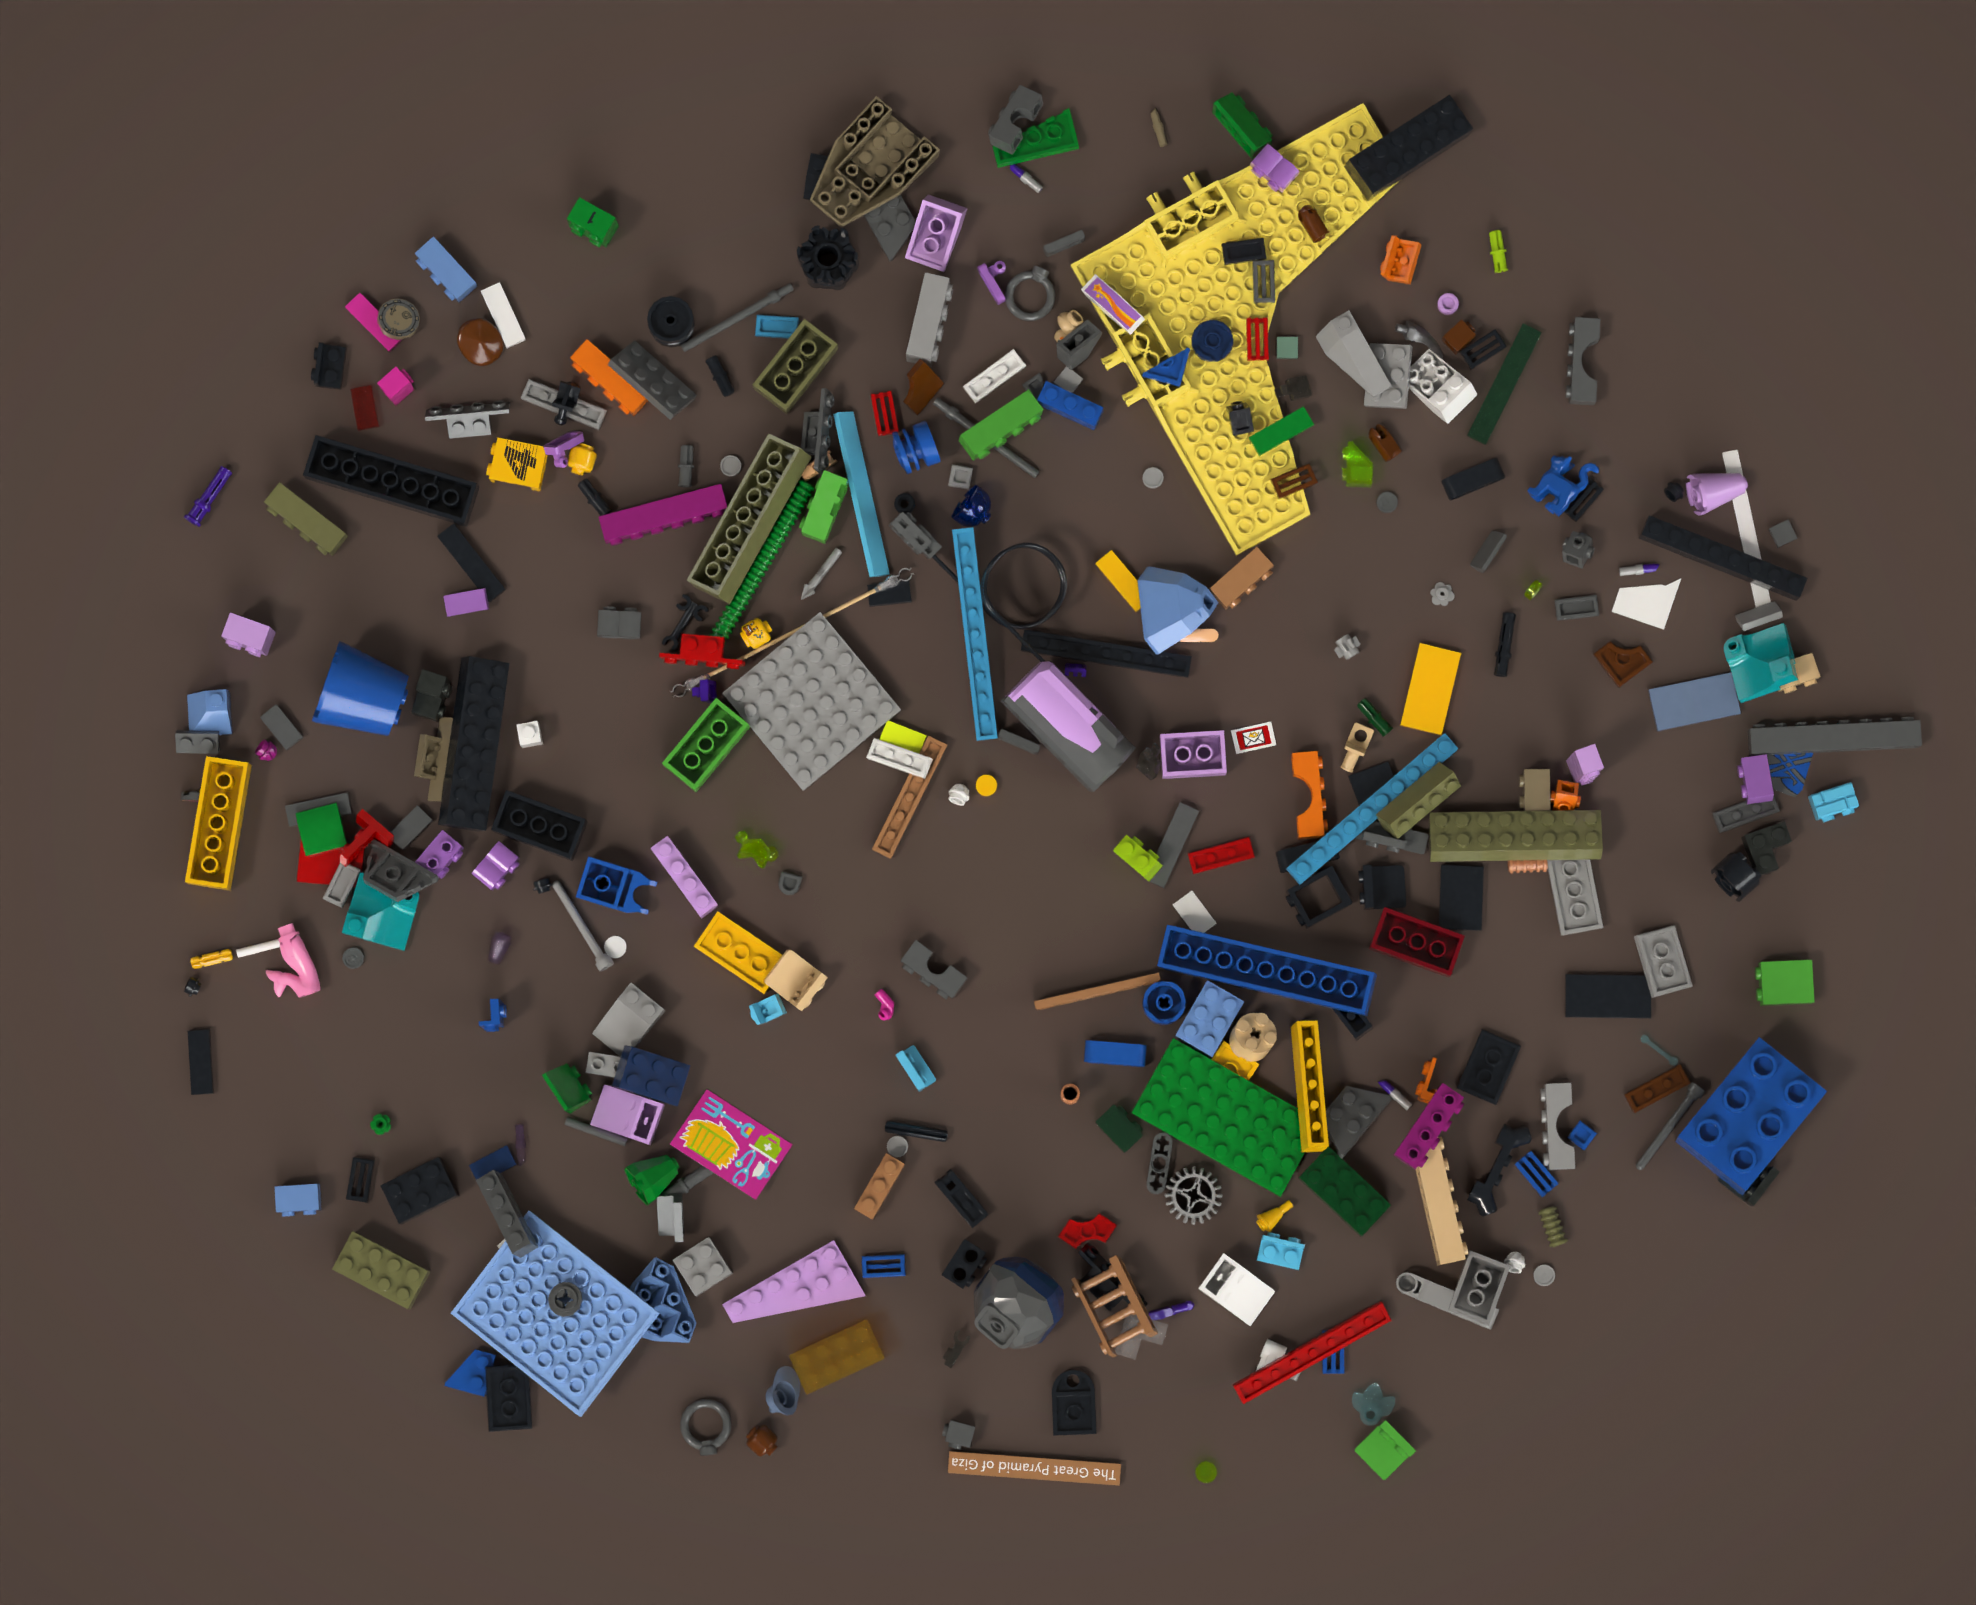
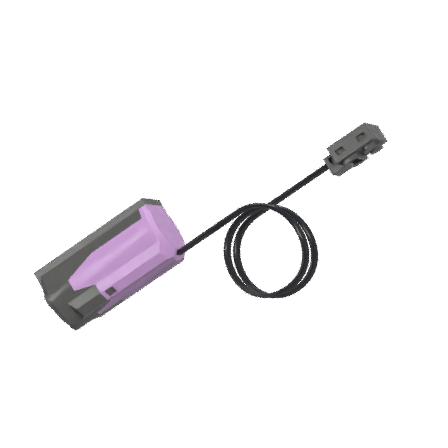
[888,512,1136,792]

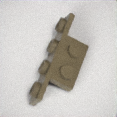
[414,717,453,802]

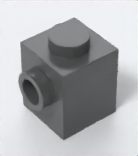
[942,1420,975,1450]

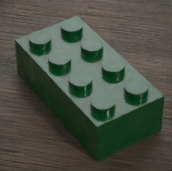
[1298,1147,1391,1237]

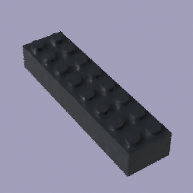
[303,435,480,527]
[438,656,510,832]

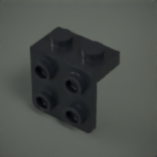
[1358,865,1406,910]

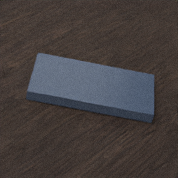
[1648,672,1741,732]

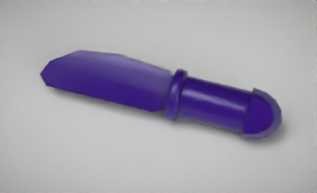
[1148,1301,1194,1320]

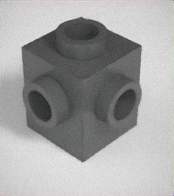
[1562,531,1595,569]

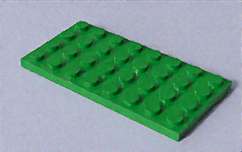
[1131,1038,1305,1197]

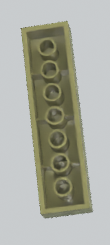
[686,433,811,604]
[1429,810,1603,862]

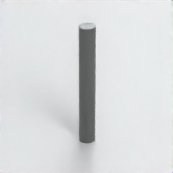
[565,1117,628,1146]

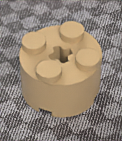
[1229,1013,1277,1062]

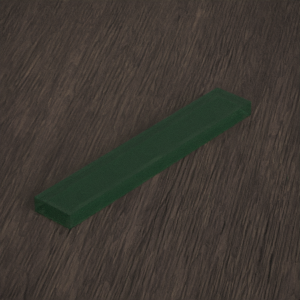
[1467,324,1542,445]

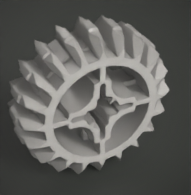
[1164,1167,1223,1225]

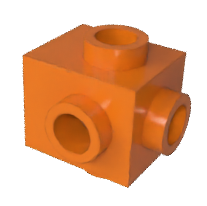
[1550,780,1581,811]

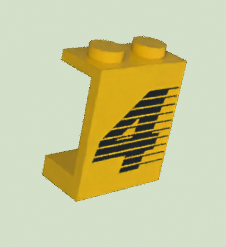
[486,437,548,491]

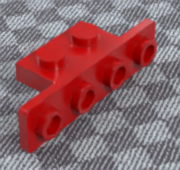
[659,634,745,670]

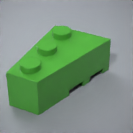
[799,470,849,544]

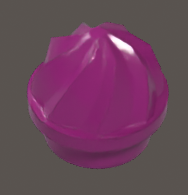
[255,739,277,761]

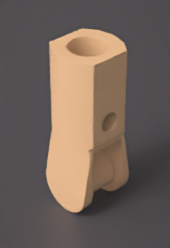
[801,450,837,482]
[1180,629,1219,642]

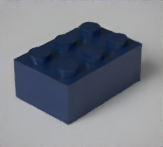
[612,1045,691,1106]

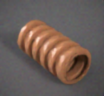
[1508,860,1548,874]
[1060,1084,1080,1105]

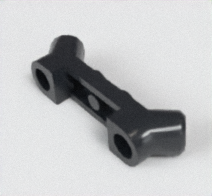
[1467,1123,1532,1216]

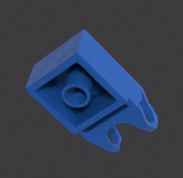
[576,856,657,914]

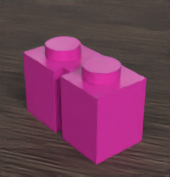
[377,367,415,406]

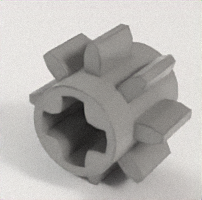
[1334,634,1361,660]

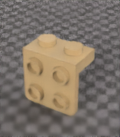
[764,949,828,1011]

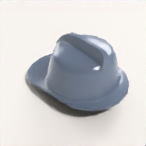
[765,1366,801,1415]

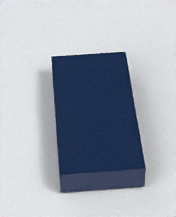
[469,1145,517,1180]

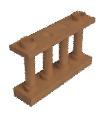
[1071,1255,1159,1358]

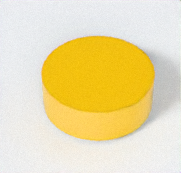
[976,775,997,797]

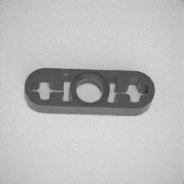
[1146,1132,1172,1194]

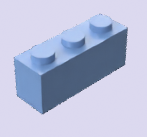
[415,236,477,303]

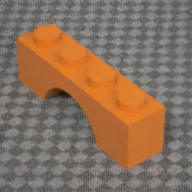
[1291,751,1328,839]

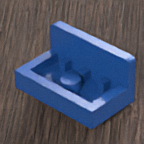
[479,999,507,1032]

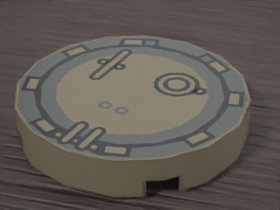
[377,299,420,340]

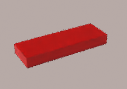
[1188,837,1255,875]

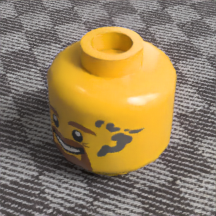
[740,618,772,649]

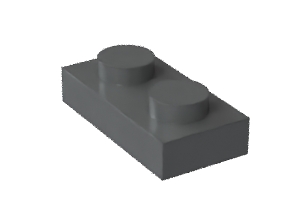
[175,730,220,754]

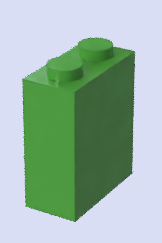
[1755,960,1814,1006]

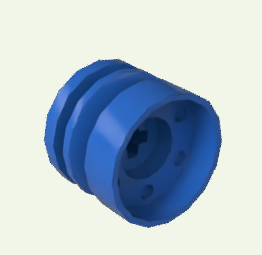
[892,420,941,474]

